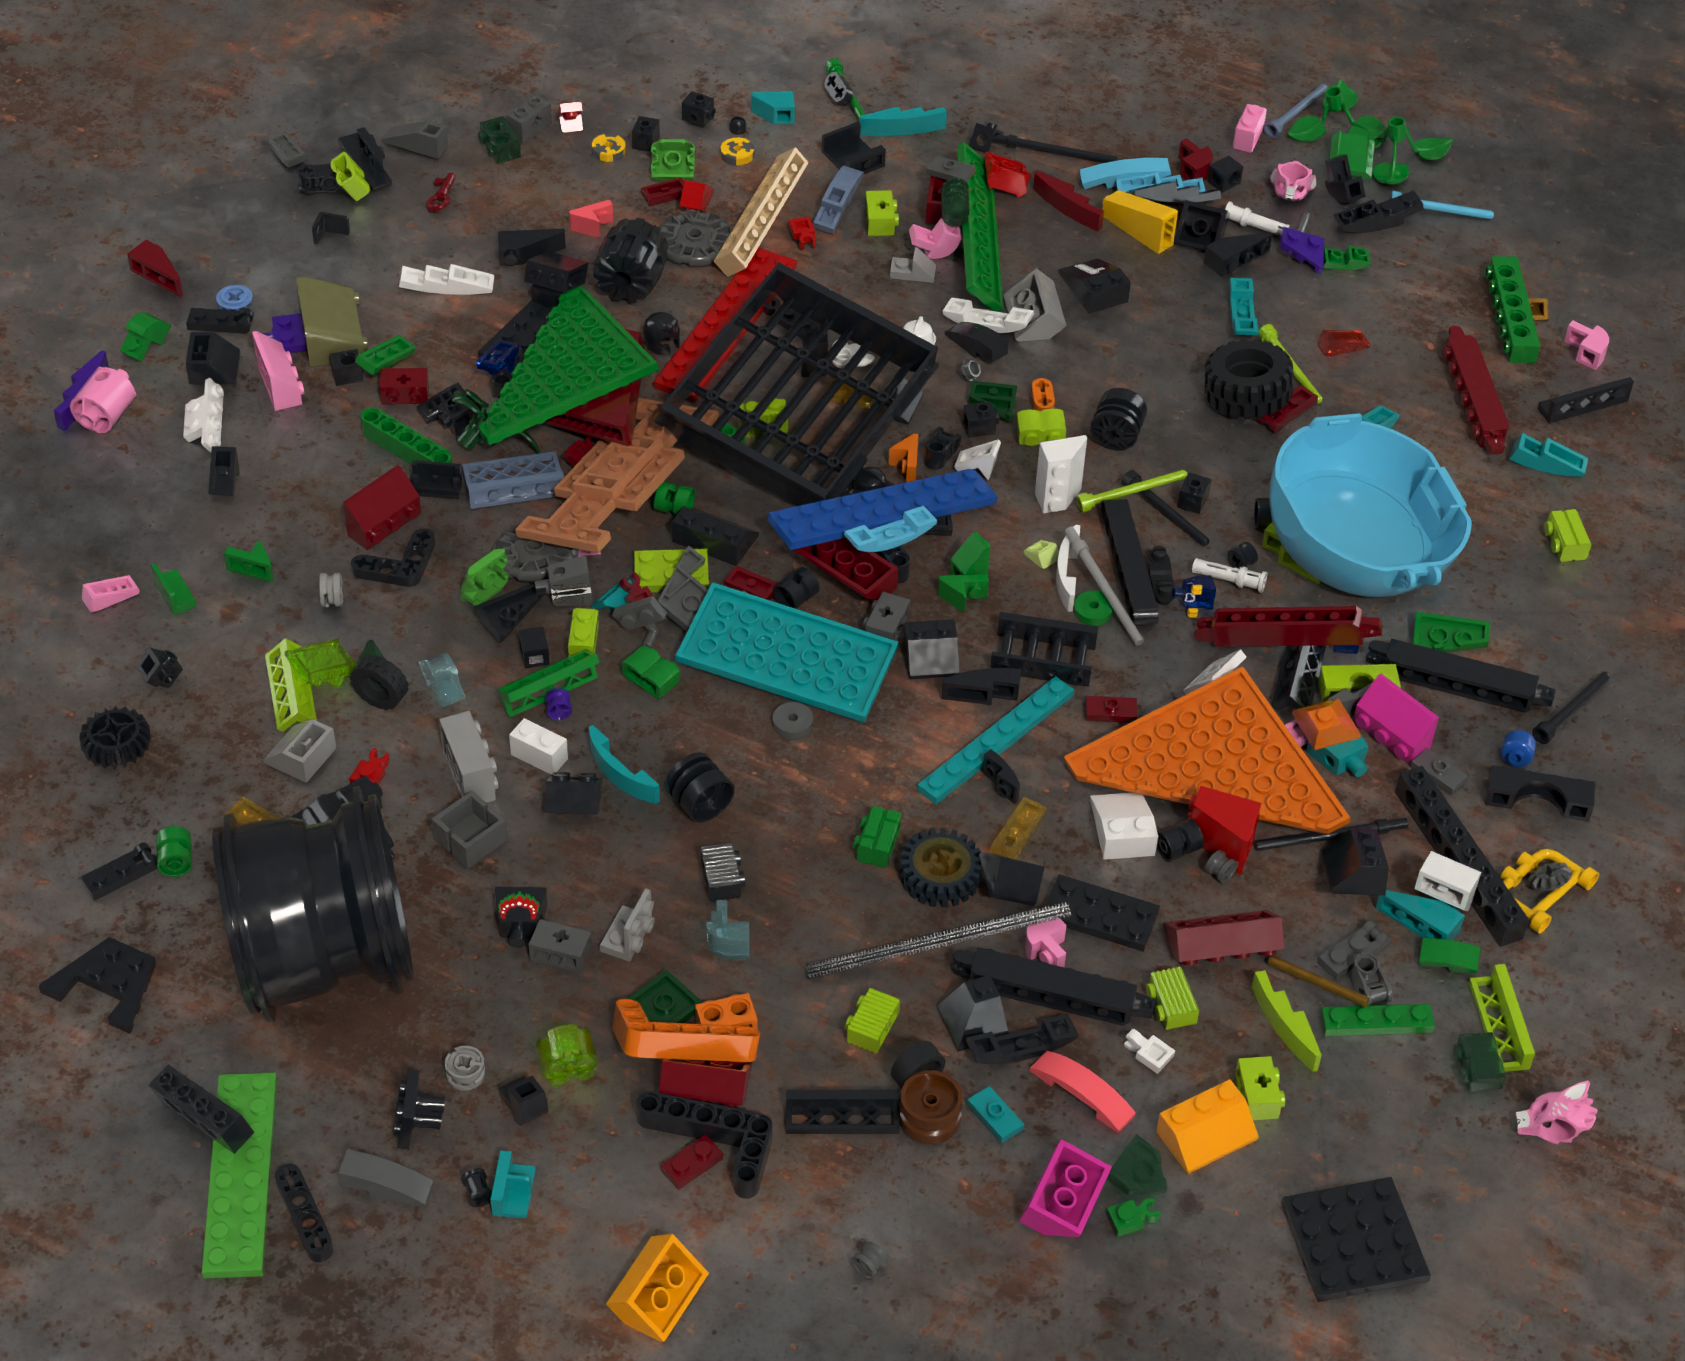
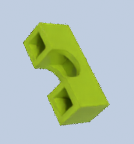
[1318,664,1401,702]

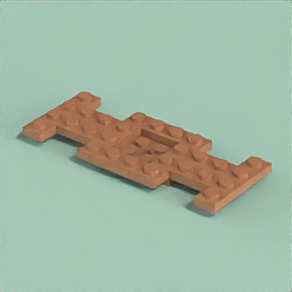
[515,398,720,553]

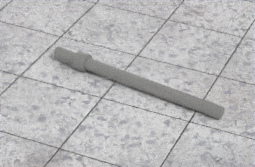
[1065,526,1144,646]

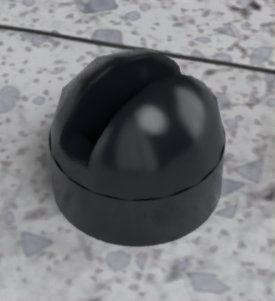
[729,116,746,135]

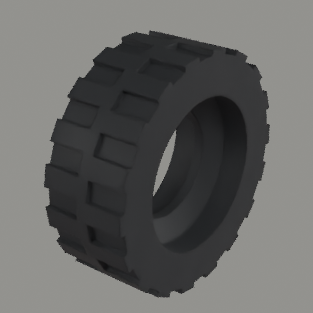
[350,655,409,710]

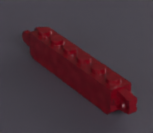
[1443,325,1509,454]
[1194,606,1383,647]

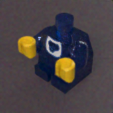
[1173,575,1217,618]

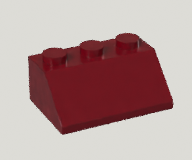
[343,465,421,550]
[659,1059,752,1108]

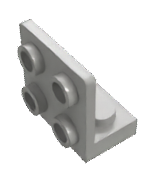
[600,888,655,962]

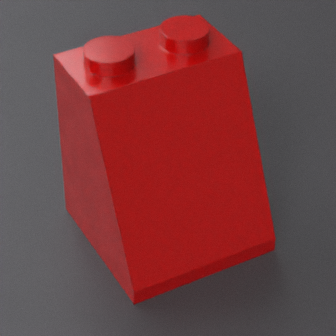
[1187,786,1262,875]

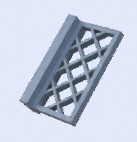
[462,451,564,509]

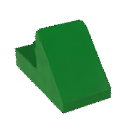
[224,540,274,582]
[938,574,989,612]

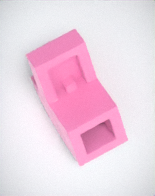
[909,218,963,259]
[1564,321,1609,370]
[1025,917,1066,968]

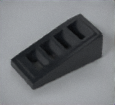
[417,383,468,424]

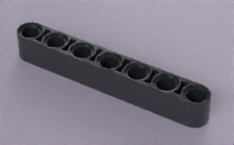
[1101,498,1159,626]

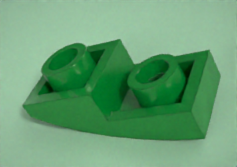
[1323,245,1371,270]
[1419,938,1481,973]

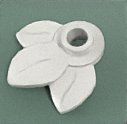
[832,340,875,369]

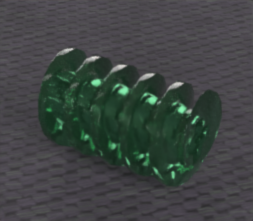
[941,178,970,227]

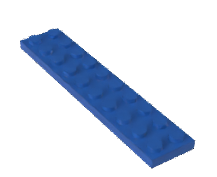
[767,469,998,550]

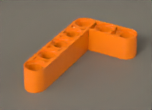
[612,999,760,1062]

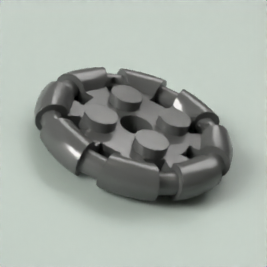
[658,210,733,267]
[492,523,579,582]

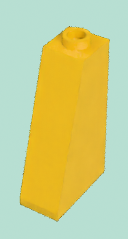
[1102,190,1178,254]

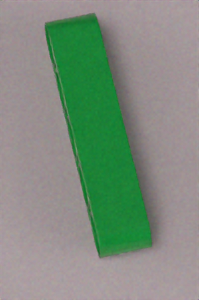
[360,407,452,465]

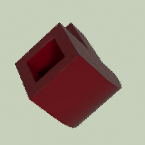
[1178,138,1213,182]

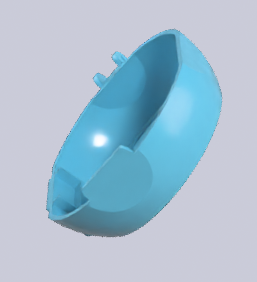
[1269,413,1472,598]

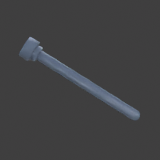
[1264,84,1327,138]

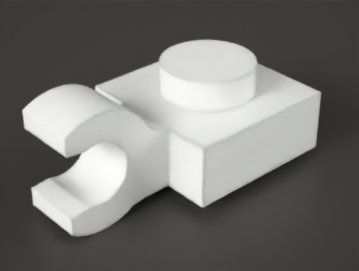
[1124,1029,1175,1074]

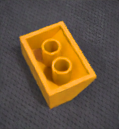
[1156,1079,1259,1174]
[606,1234,709,1342]

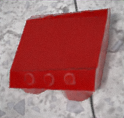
[984,152,1031,198]

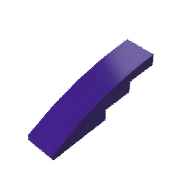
[53,350,109,431]

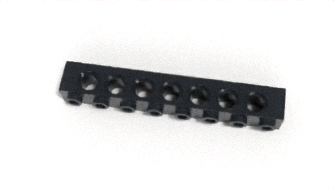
[1395,766,1529,947]

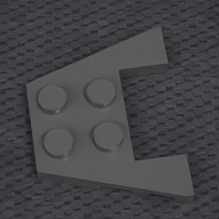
[658,546,747,632]

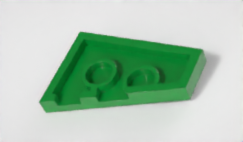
[1412,611,1490,652]

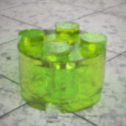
[536,1024,598,1087]

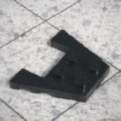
[39,937,156,1034]

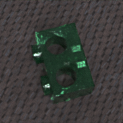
[478,116,521,164]

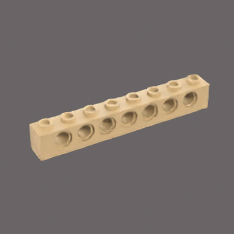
[714,147,809,277]

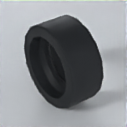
[891,1041,946,1089]

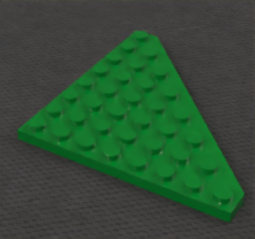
[478,285,659,445]

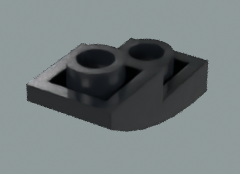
[982,749,1020,804]

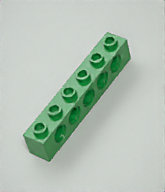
[1485,256,1540,363]

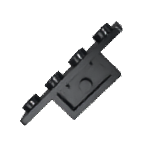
[339,127,392,190]

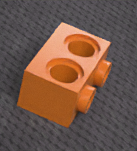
[695,993,758,1029]

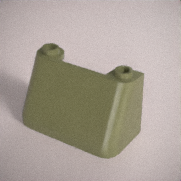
[296,276,368,367]

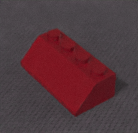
[793,538,898,600]
[1163,910,1285,965]

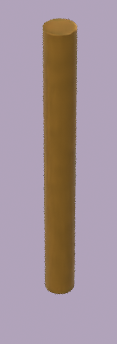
[1268,955,1370,1008]

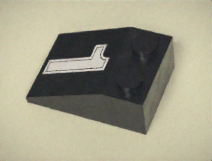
[1058,258,1131,313]

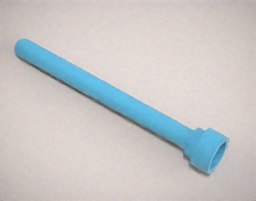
[1390,191,1494,219]

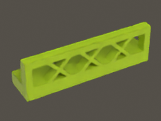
[265,638,317,732]
[1469,964,1535,1072]

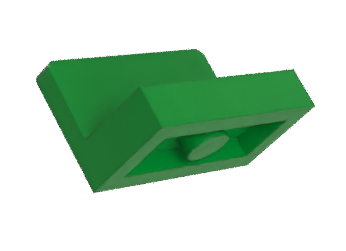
[151,563,197,615]

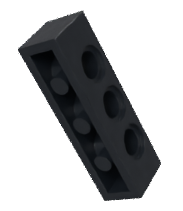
[148,1064,254,1154]

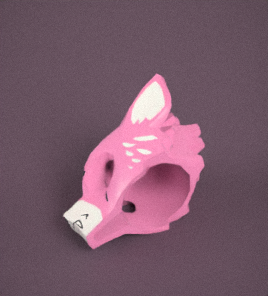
[1270,161,1317,202]
[1516,1081,1598,1144]

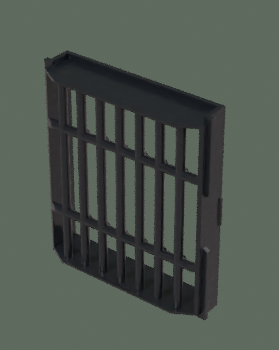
[654,262,939,506]

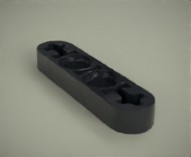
[275,1164,333,1262]

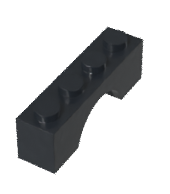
[1485,765,1595,822]

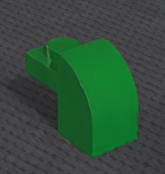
[120,312,172,362]

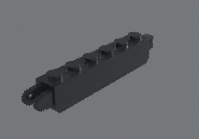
[1366,638,1556,713]
[952,947,1156,1026]

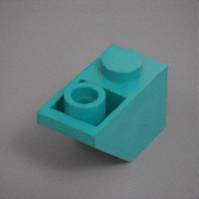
[751,91,795,124]

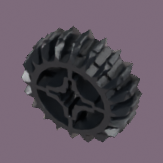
[79,705,151,769]

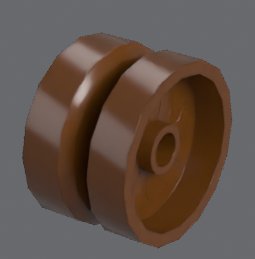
[899,1070,963,1144]

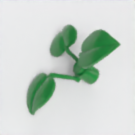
[1287,80,1386,142]
[1372,117,1453,184]

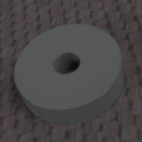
[773,702,813,739]

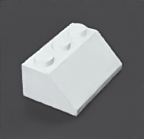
[1035,435,1087,513]

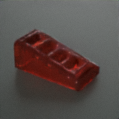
[1317,330,1370,357]

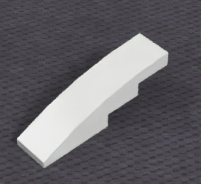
[399,264,494,295]

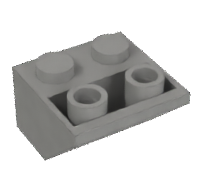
[263,719,336,783]

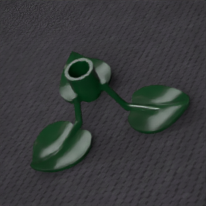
[453,388,541,454]

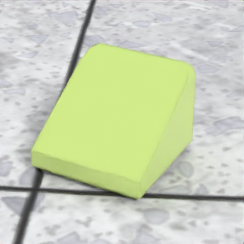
[1024,540,1059,569]

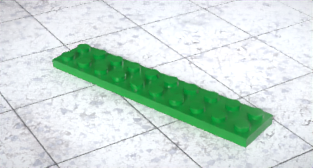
[957,142,1003,312]

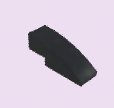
[944,322,1009,363]
[941,668,1021,705]

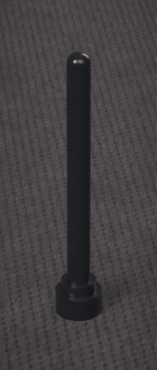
[1121,470,1209,546]
[1532,672,1610,744]

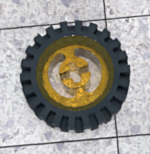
[899,828,982,908]

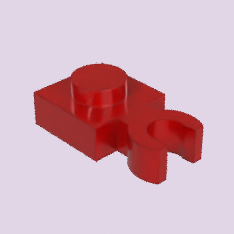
[788,216,816,250]
[349,748,390,784]

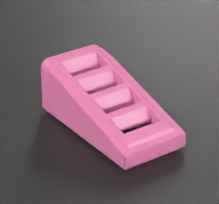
[82,575,140,613]

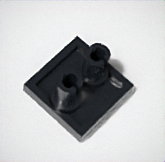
[393,1069,445,1150]

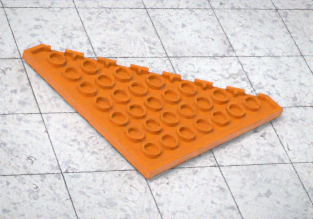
[1064,666,1350,834]

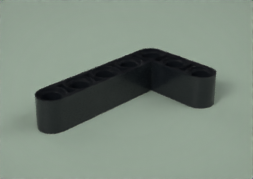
[636,1091,773,1199]

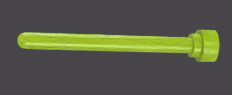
[1257,324,1323,404]
[1076,470,1188,513]

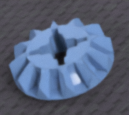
[216,285,253,311]

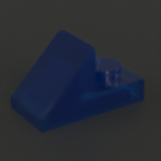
[476,340,519,375]

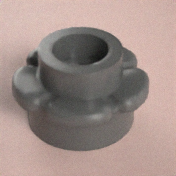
[960,359,981,381]

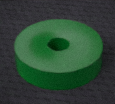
[1074,591,1113,626]

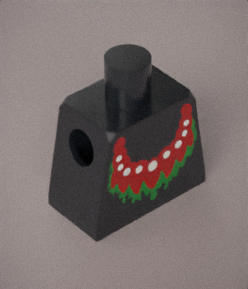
[495,887,548,948]

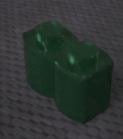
[1453,1032,1505,1092]

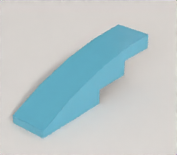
[1080,158,1172,189]
[1116,172,1205,201]

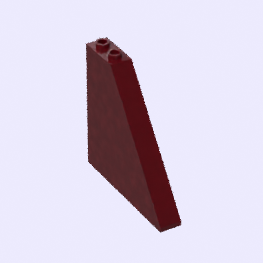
[544,328,645,446]

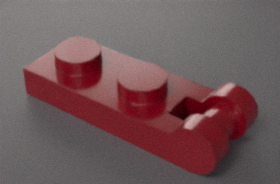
[1257,385,1318,434]

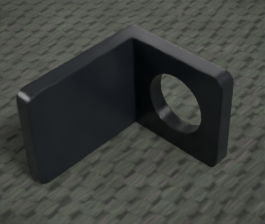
[969,121,1004,152]
[312,212,350,244]

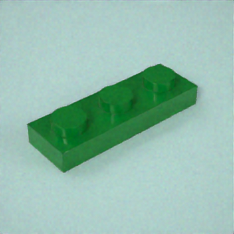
[355,335,417,375]

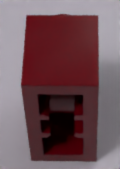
[380,368,429,405]

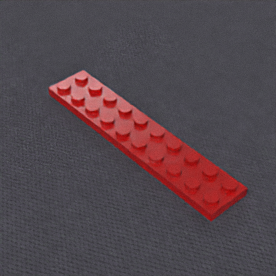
[654,247,797,403]

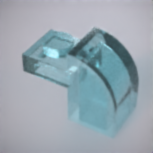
[419,652,466,708]
[706,900,750,960]

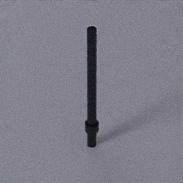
[993,134,1117,163]
[1254,818,1408,851]

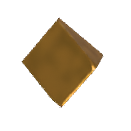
[1528,298,1549,321]

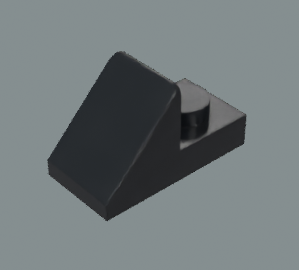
[208,446,240,496]

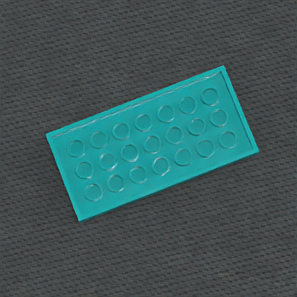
[675,582,899,723]

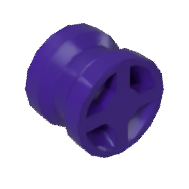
[545,688,572,720]

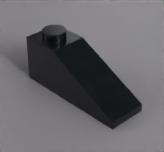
[498,228,566,266]

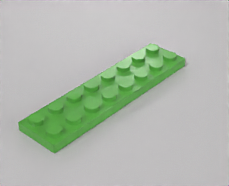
[202,1073,277,1279]

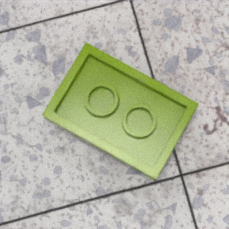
[634,549,709,592]

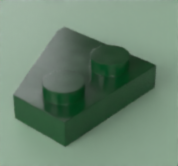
[969,381,1017,423]

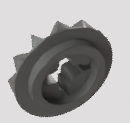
[1528,861,1572,891]

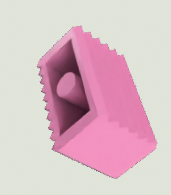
[1233,104,1267,153]

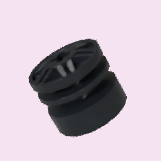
[1090,388,1147,451]
[665,752,735,823]

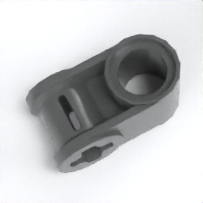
[1350,953,1393,1006]

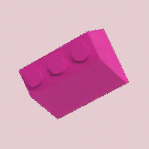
[1353,674,1439,765]
[1019,1139,1112,1237]

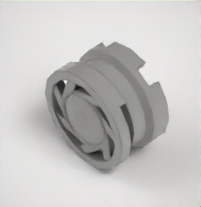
[319,573,343,607]
[445,1046,485,1091]

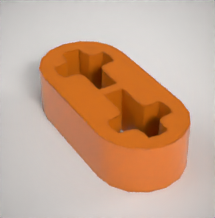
[1031,378,1055,411]

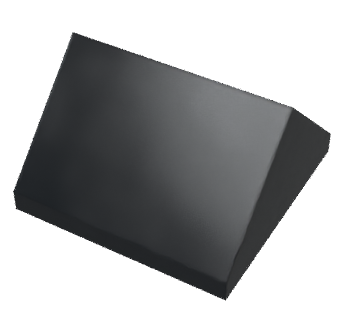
[979,851,1045,906]

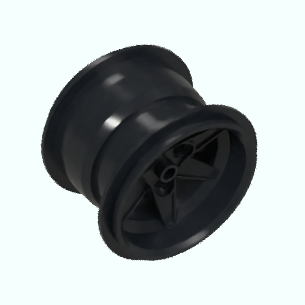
[212,786,414,1022]

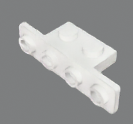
[183,378,224,453]

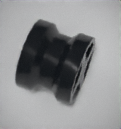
[1227,541,1258,569]

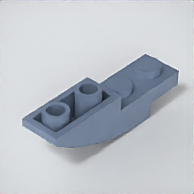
[813,165,864,234]

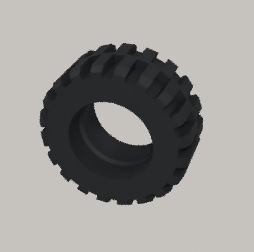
[1205,339,1293,419]

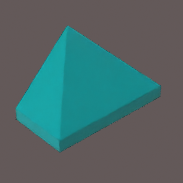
[591,576,632,610]

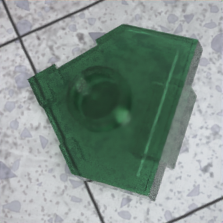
[1107,1134,1168,1195]

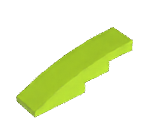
[1252,970,1322,1072]

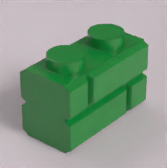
[853,806,902,868]

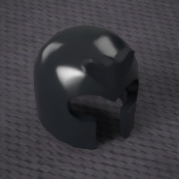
[643,312,680,355]

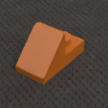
[888,434,918,482]

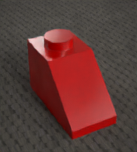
[679,180,714,212]

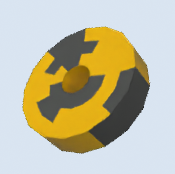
[592,134,626,162]
[721,137,755,166]

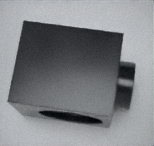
[1207,155,1243,193]
[330,349,365,386]
[518,626,550,669]

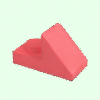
[569,200,613,237]

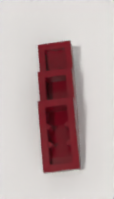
[1033,170,1104,232]

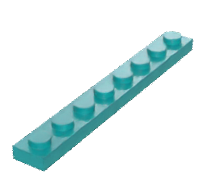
[917,676,1074,805]

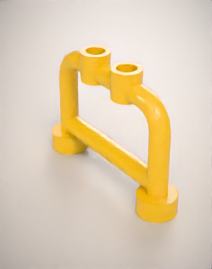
[1500,849,1600,934]

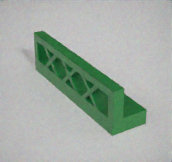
[498,649,600,718]

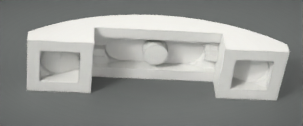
[943,298,1034,333]
[1056,525,1080,612]

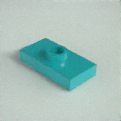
[967,1086,1025,1144]

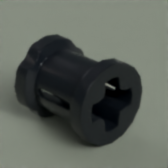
[461,1168,492,1207]

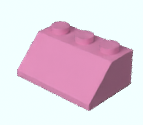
[252,331,305,411]

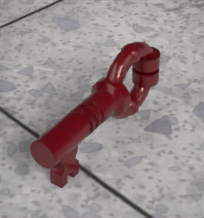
[426,172,456,212]

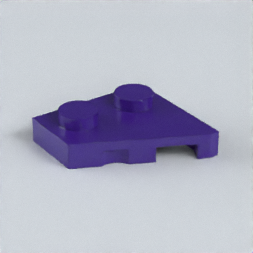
[1279,227,1324,274]

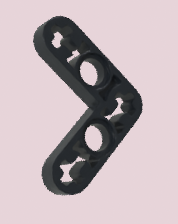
[351,528,435,587]

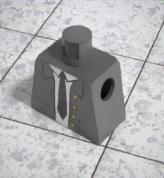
[535,555,593,607]

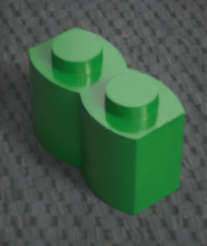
[622,645,680,699]

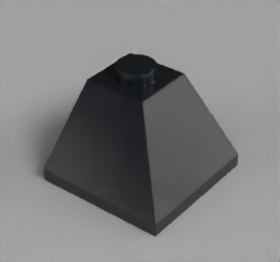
[937,975,1009,1052]

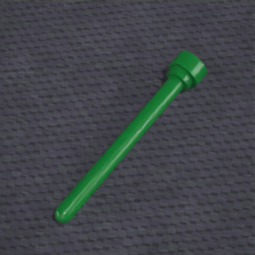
[825,58,866,119]

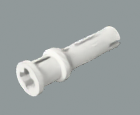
[1225,201,1290,236]
[1192,558,1268,593]

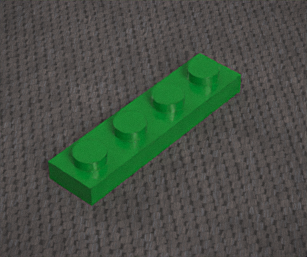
[1320,1004,1435,1036]

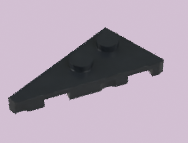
[474,577,549,643]

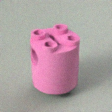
[70,367,136,433]

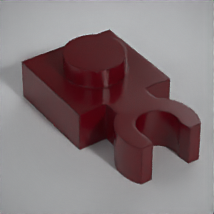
[562,435,594,467]
[619,573,653,604]

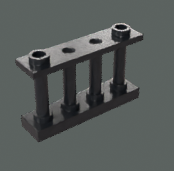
[990,612,1099,687]

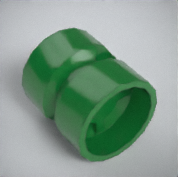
[654,481,696,515]
[156,826,193,877]

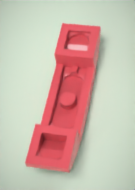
[1029,1051,1136,1133]

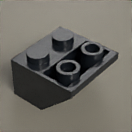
[186,332,240,384]
[545,772,602,814]

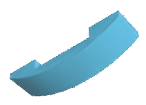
[844,506,937,552]

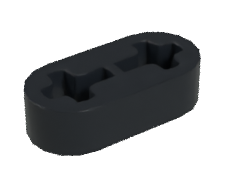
[824,72,853,106]

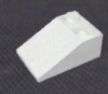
[1090,793,1158,860]

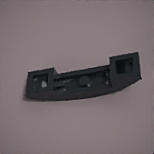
[966,1013,1079,1064]

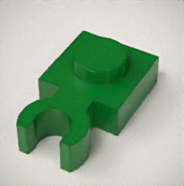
[1106,1198,1161,1237]

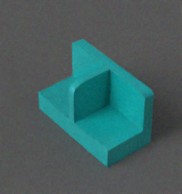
[491,1150,536,1218]

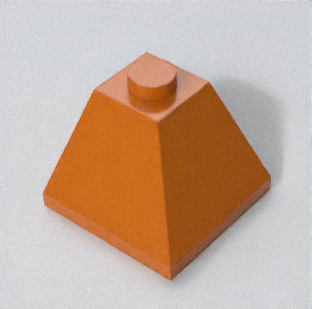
[1292,698,1361,750]

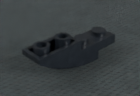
[1334,190,1424,233]

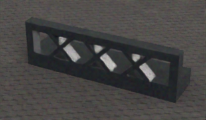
[1537,377,1634,424]
[1271,645,1327,711]
[786,1090,900,1134]

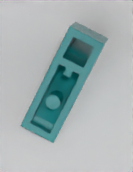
[1375,890,1465,940]

